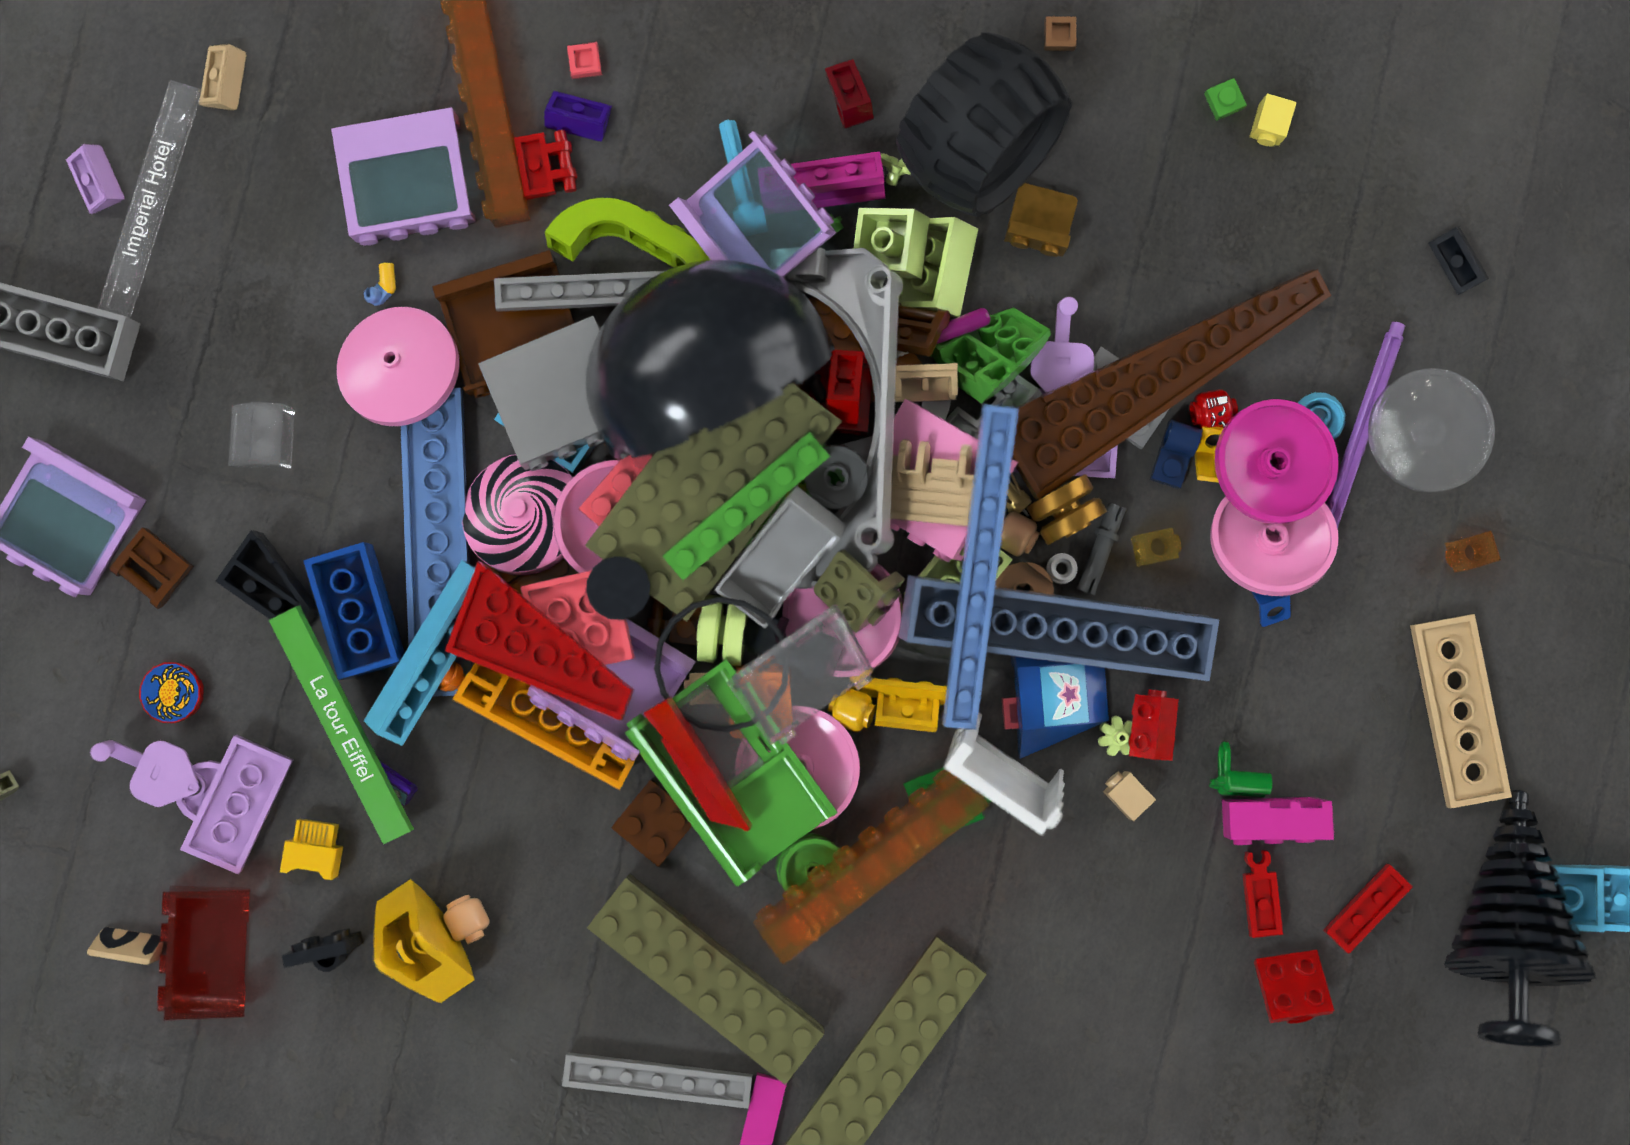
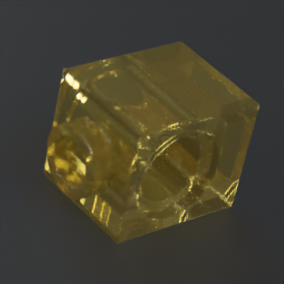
[1131,528,1181,567]

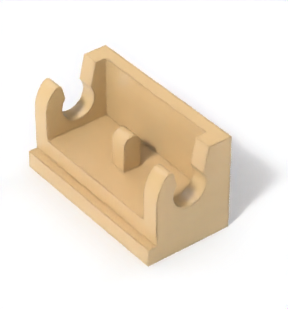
[895,363,958,402]

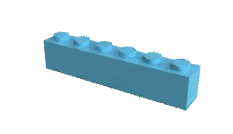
[364,560,476,746]

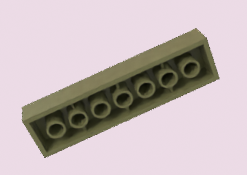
[587,874,824,1085]

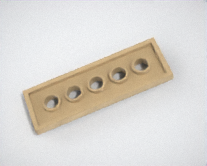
[1410,614,1512,808]

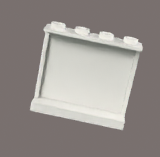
[944,712,1065,835]

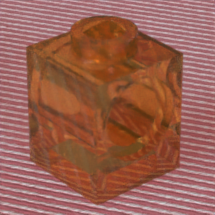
[1445,531,1501,572]

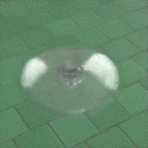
[1368,368,1495,493]

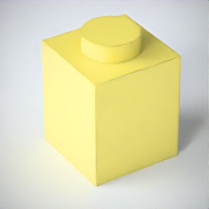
[1250,93,1297,147]

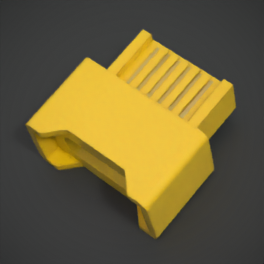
[280,819,343,880]

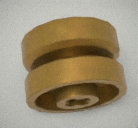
[1026,474,1108,545]

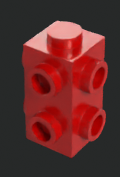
[1129,689,1179,761]

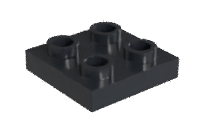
[282,928,363,972]

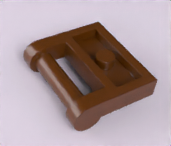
[897,302,950,357]
[110,527,194,609]

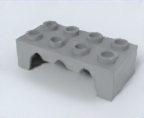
[715,486,846,629]

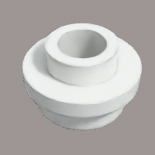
[1046,553,1078,584]

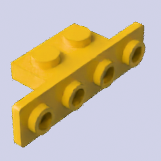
[847,674,947,732]

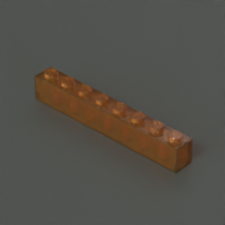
[440,0,531,228]

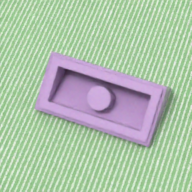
[66,144,124,214]

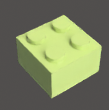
[853,208,930,279]

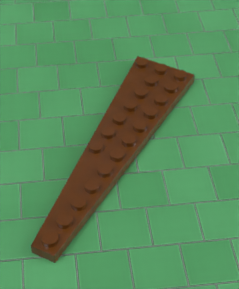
[1012,269,1332,500]

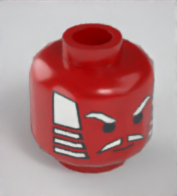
[1189,389,1238,429]

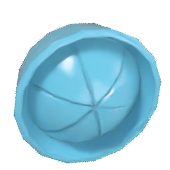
[1298,392,1346,440]

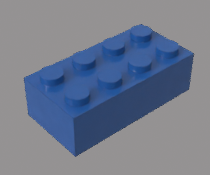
[303,542,405,680]

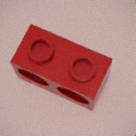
[827,349,864,424]

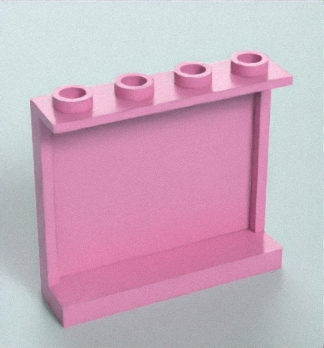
[890,399,1018,562]

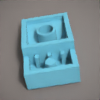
[1549,865,1630,932]

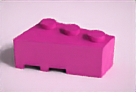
[1222,796,1334,845]

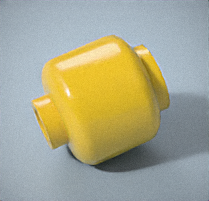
[828,688,876,732]

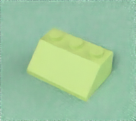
[898,217,978,318]

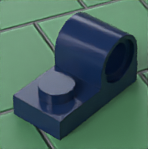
[1150,420,1202,489]

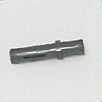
[1076,503,1127,596]

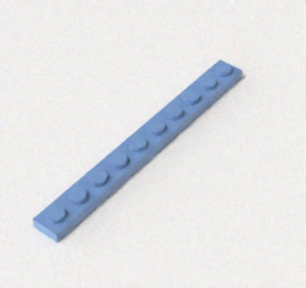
[942,404,1018,729]

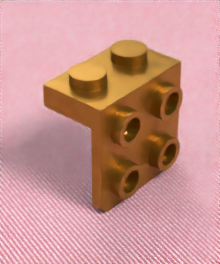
[1004,183,1077,257]

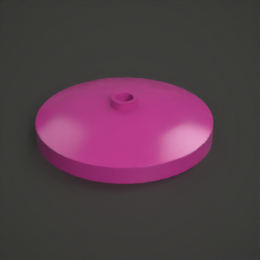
[1215,399,1338,524]

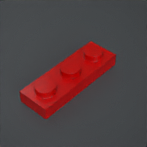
[1323,864,1413,954]

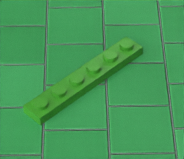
[662,431,830,580]

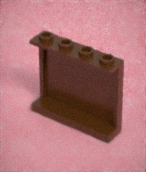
[432,250,575,398]

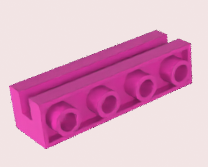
[758,151,886,215]

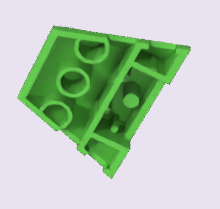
[932,307,1051,404]

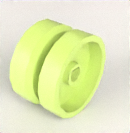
[696,594,748,666]

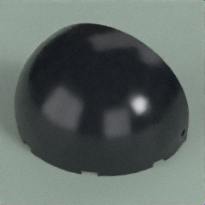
[586,260,835,459]

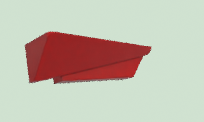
[643,696,753,832]

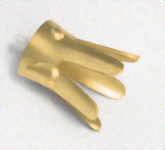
[1006,473,1032,517]

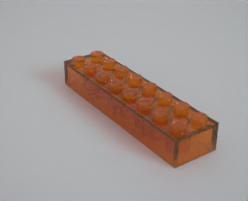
[753,769,990,965]

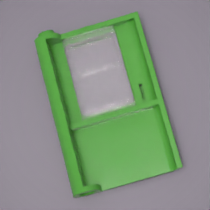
[625,659,838,887]

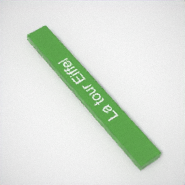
[269,606,414,844]

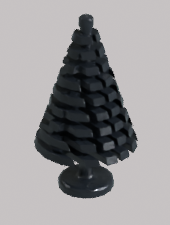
[1444,790,1595,1047]

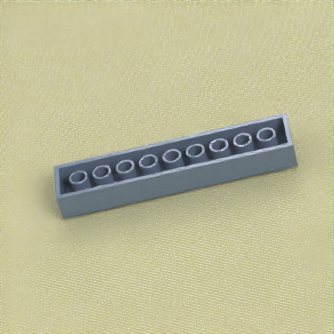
[899,575,1219,681]

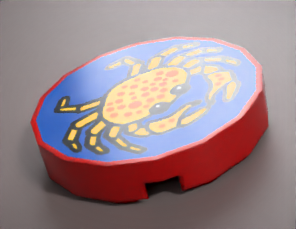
[139,662,204,723]

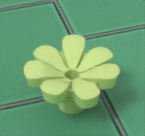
[881,153,912,186]
[1098,716,1132,756]

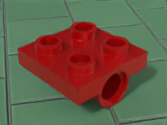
[1254,949,1334,1024]

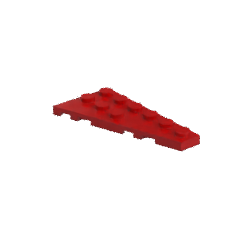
[445,562,634,720]

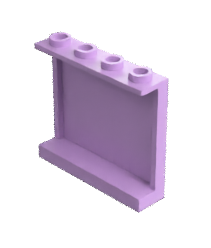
[527,619,696,761]

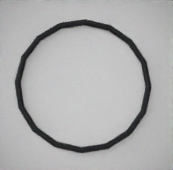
[654,597,791,733]

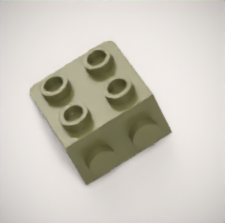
[814,550,905,633]

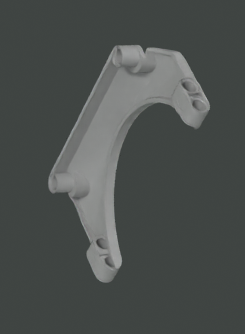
[770,247,903,589]

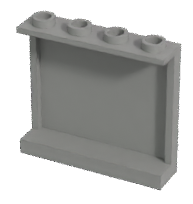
[478,316,604,471]

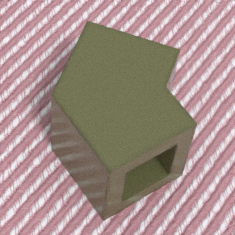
[0,770,19,801]

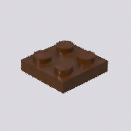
[611,779,692,867]

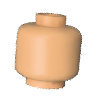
[1000,511,1040,557]
[443,895,490,944]

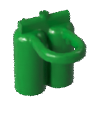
[1209,741,1272,798]

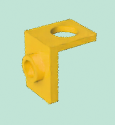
[1195,426,1223,483]

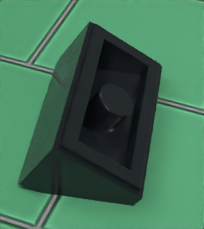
[1428,226,1489,295]

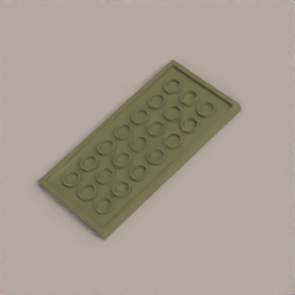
[585,383,841,622]

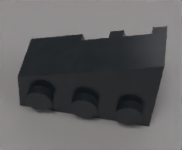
[215,530,318,624]

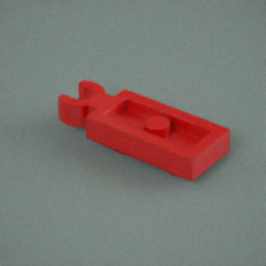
[1242,850,1283,938]

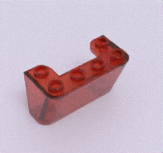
[157,885,250,1020]

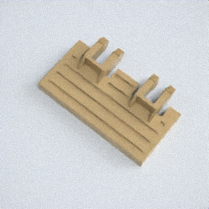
[890,440,1008,530]

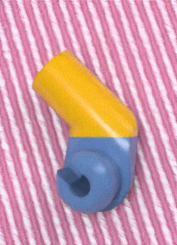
[364,263,396,306]

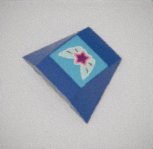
[1011,656,1109,759]

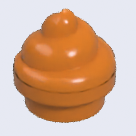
[438,661,465,691]

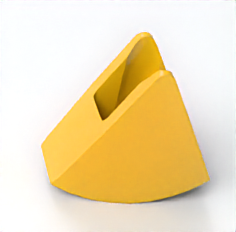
[374,879,475,1003]

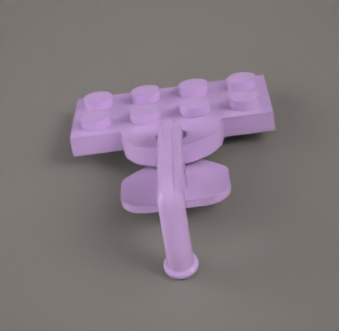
[1013,297,1118,478]
[90,735,294,875]

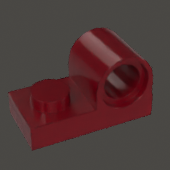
[825,59,874,129]

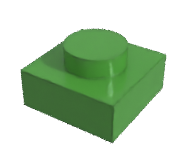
[1204,78,1247,121]

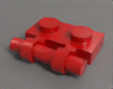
[514,130,577,200]

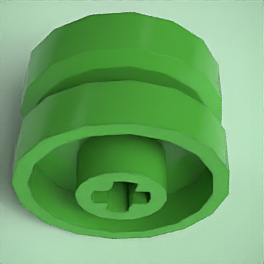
[775,833,849,908]

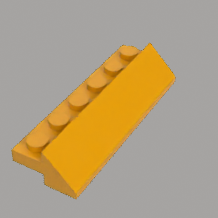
[453,663,639,790]

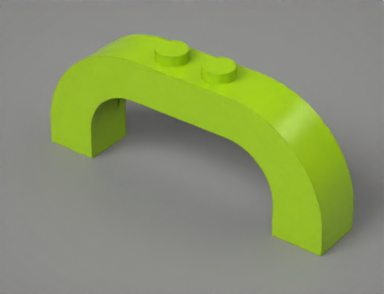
[545,198,710,267]

